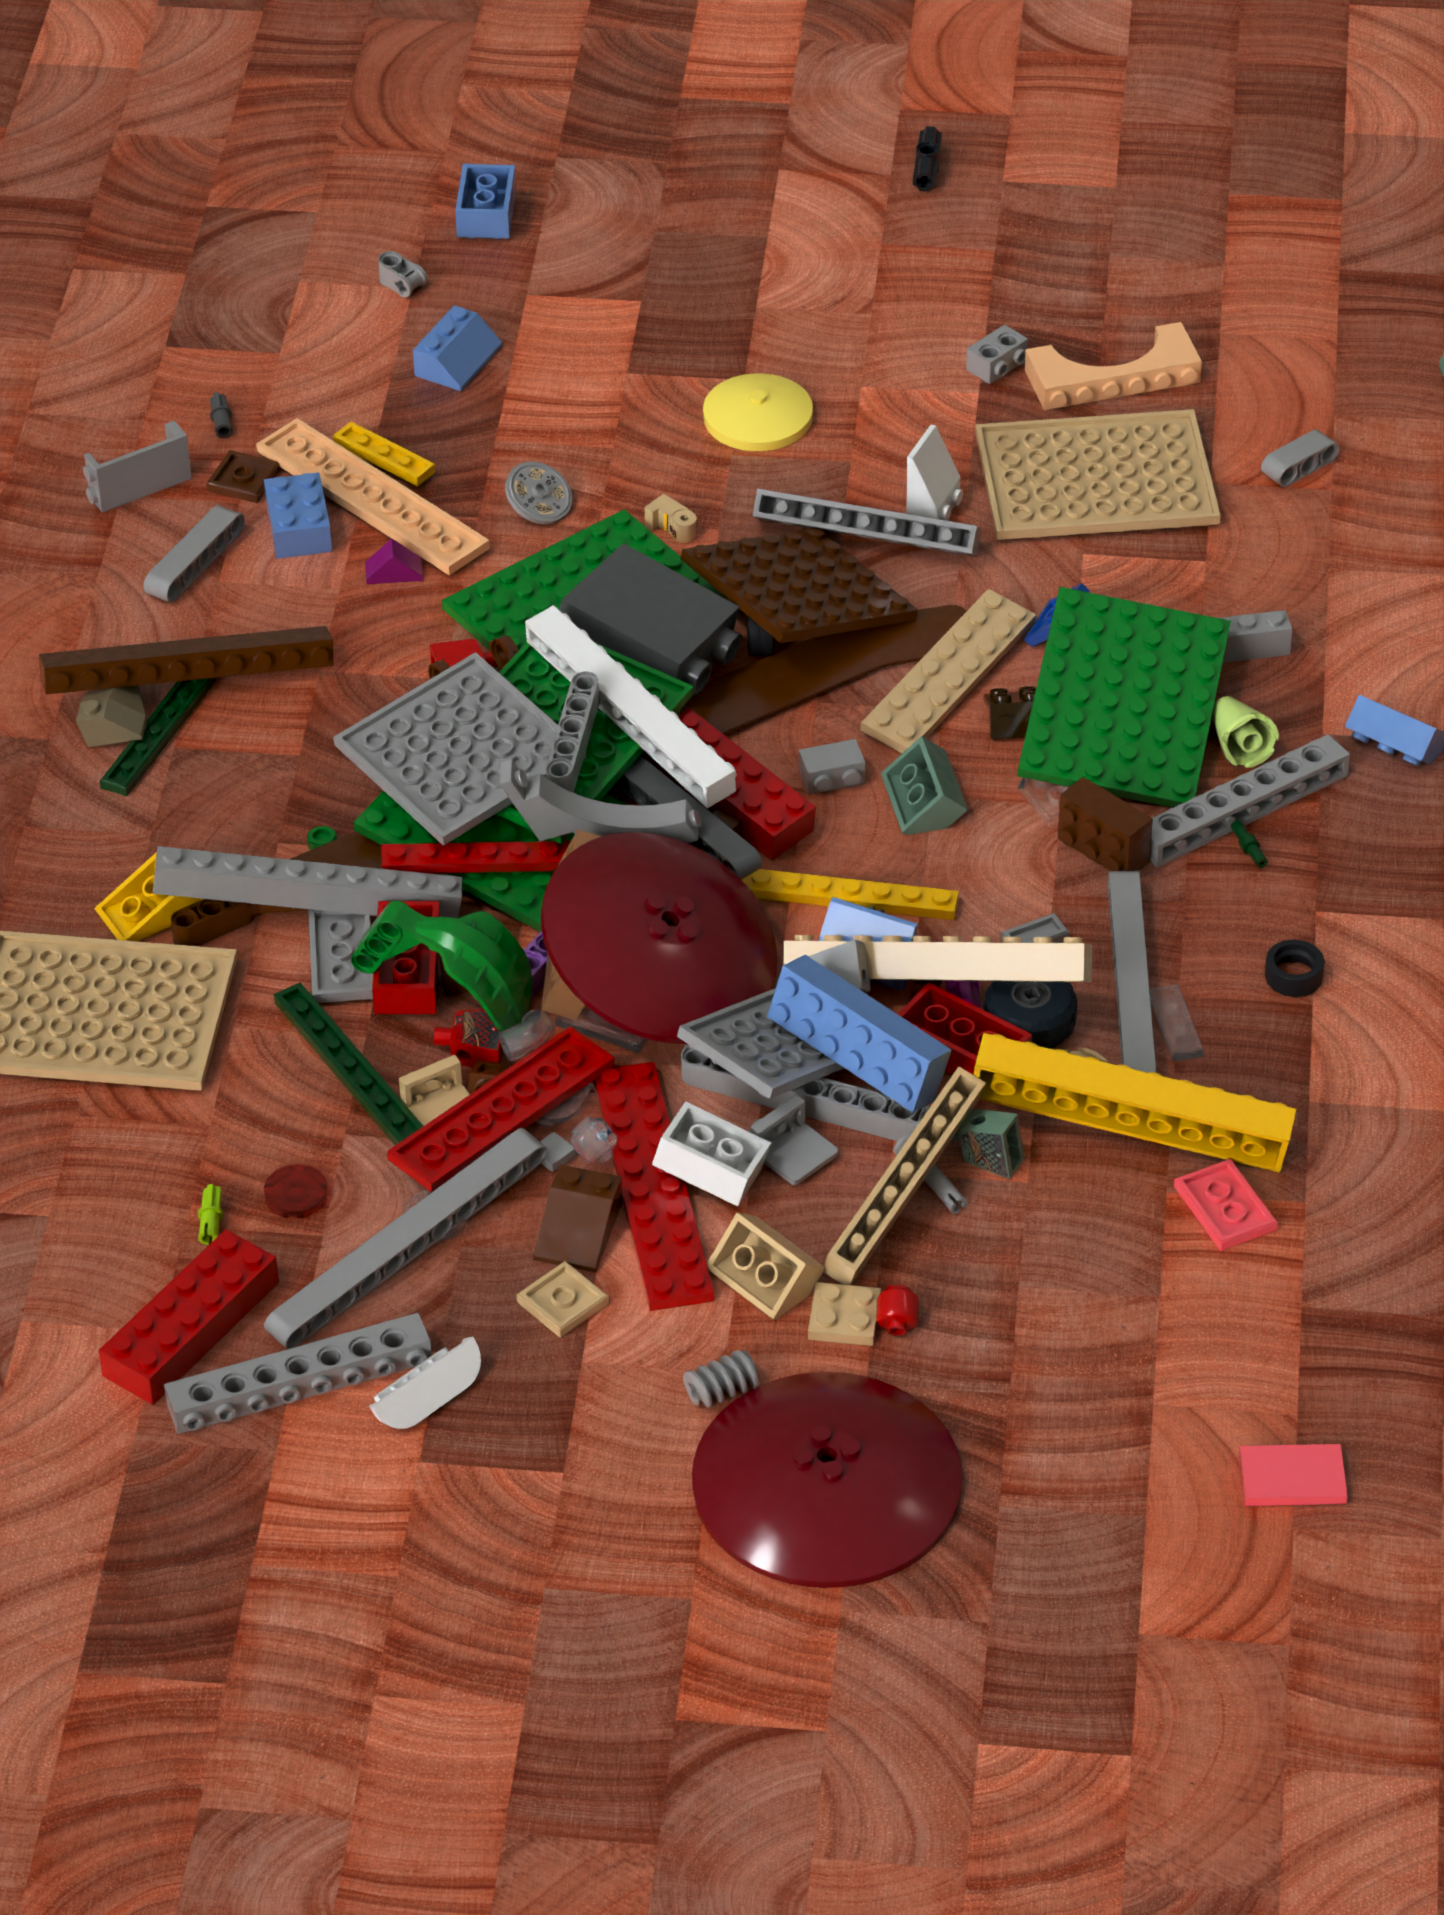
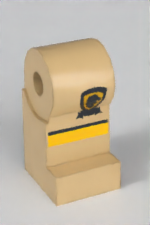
[645,493,697,543]

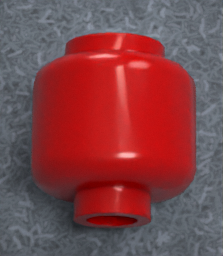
[876,1284,919,1336]

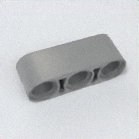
[1261,429,1339,487]

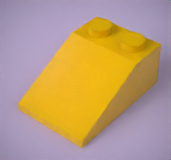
[94,852,203,941]

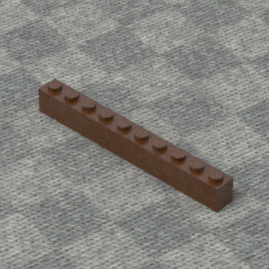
[39,626,334,695]

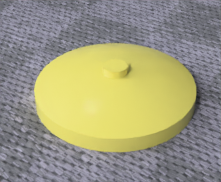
[703,373,813,451]

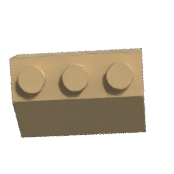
[707,1212,825,1320]

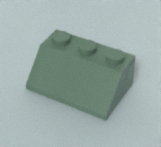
[881,736,968,835]

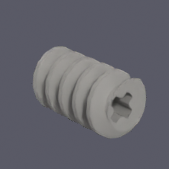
[683,1349,759,1408]

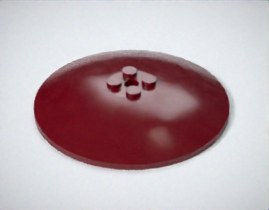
[541,832,777,1044]
[692,1372,962,1588]

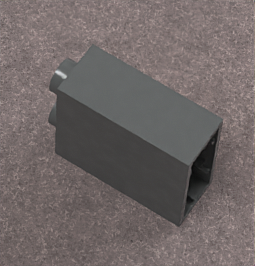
[559,543,742,695]

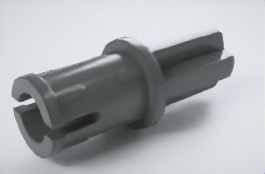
[210,392,233,438]

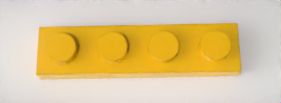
[333,421,436,487]

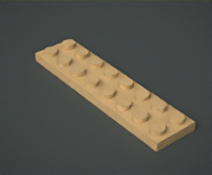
[860,589,1037,753]

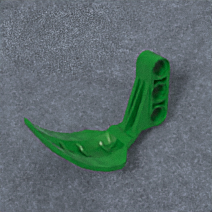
[351,901,532,1035]

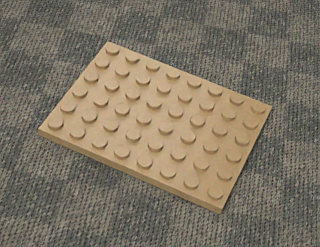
[975,409,1221,540]
[0,931,238,1091]

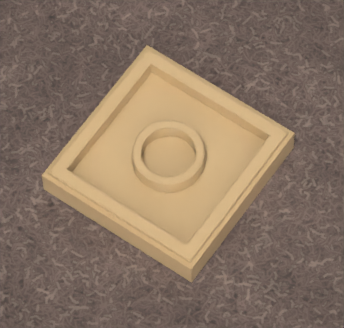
[516,1261,609,1338]

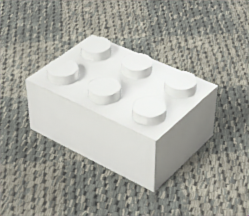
[652,1101,771,1206]

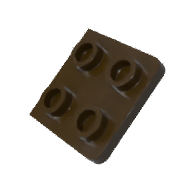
[983,686,1036,739]

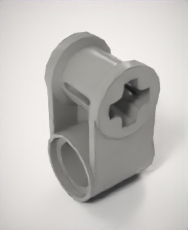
[378,251,428,298]

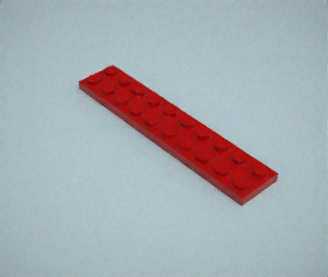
[593,1062,714,1311]

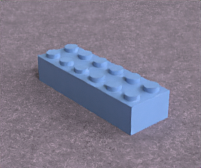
[767,955,952,1113]

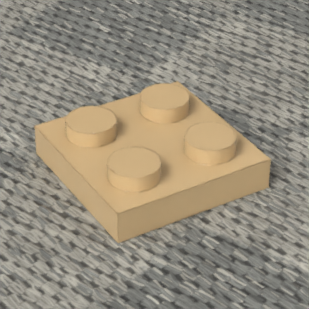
[808,1282,881,1346]

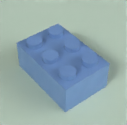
[455,164,516,239]
[264,473,332,559]

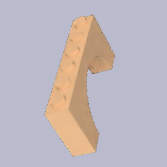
[1025,322,1202,410]

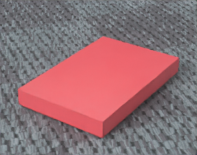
[1174,1158,1278,1251]
[1239,1444,1348,1506]

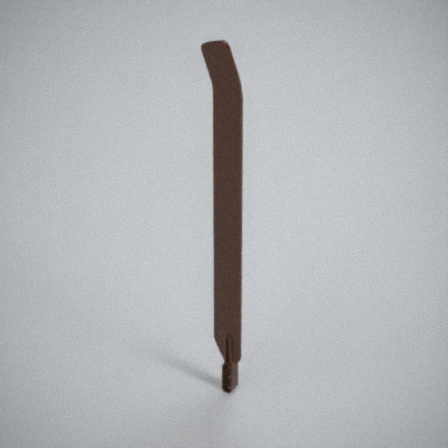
[171,605,966,946]

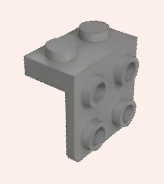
[750,1095,838,1185]

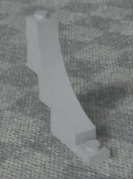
[500,759,701,843]

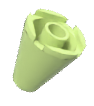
[1212,696,1279,768]

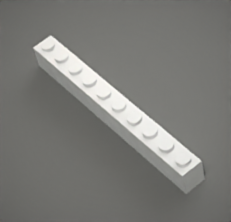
[525,605,737,808]

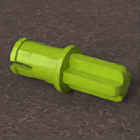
[198,1184,223,1245]

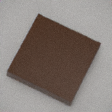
[206,450,281,503]

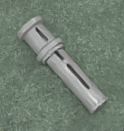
[893,1133,968,1214]

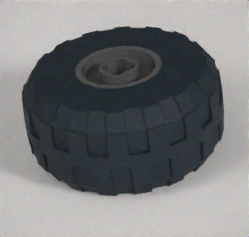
[984,981,1077,1049]

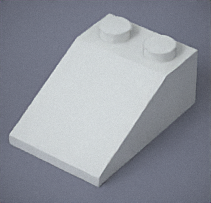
[906,424,963,521]

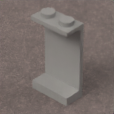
[83,421,192,513]

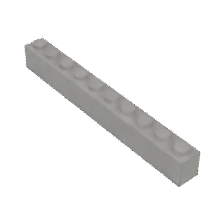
[153,846,462,918]

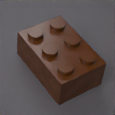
[1058,777,1153,871]

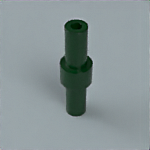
[1231,820,1268,868]

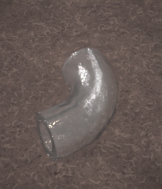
[498,1010,555,1061]

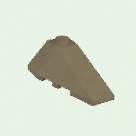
[76,685,147,747]

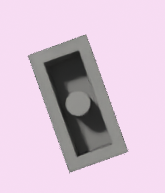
[799,739,865,795]

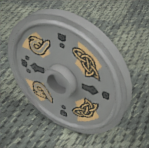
[505,461,572,524]

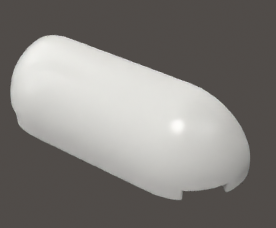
[369,1337,481,1429]

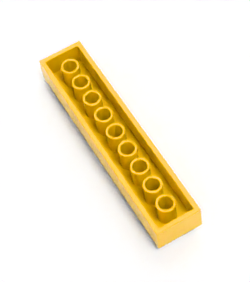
[973,1033,1296,1173]

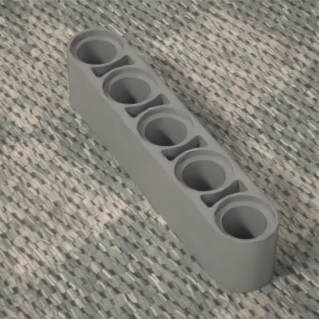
[144,505,245,602]
[546,671,600,792]

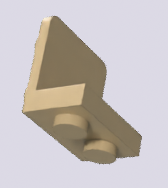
[399,1055,470,1126]

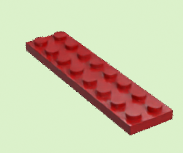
[387,1026,614,1193]

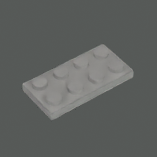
[308,909,373,1003]

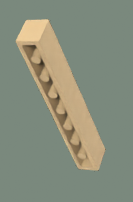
[823,1066,986,1285]

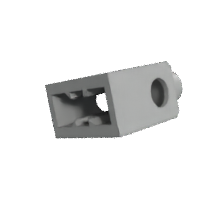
[808,939,871,994]

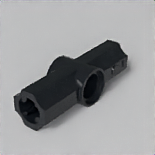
[913,126,942,191]

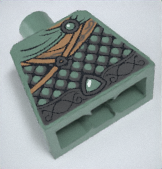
[952,1109,1025,1179]

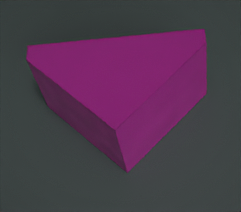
[365,539,423,584]

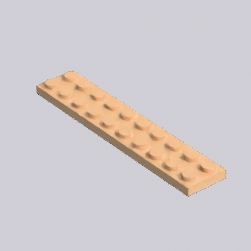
[256,418,490,575]

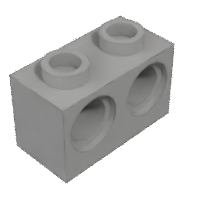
[966,324,1028,384]

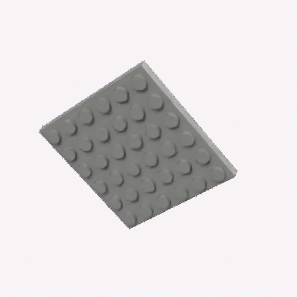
[333,652,586,846]

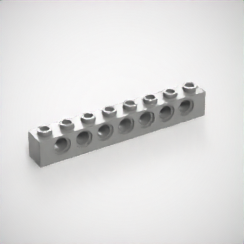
[752,488,982,557]
[1150,734,1350,868]
[164,1313,432,1434]

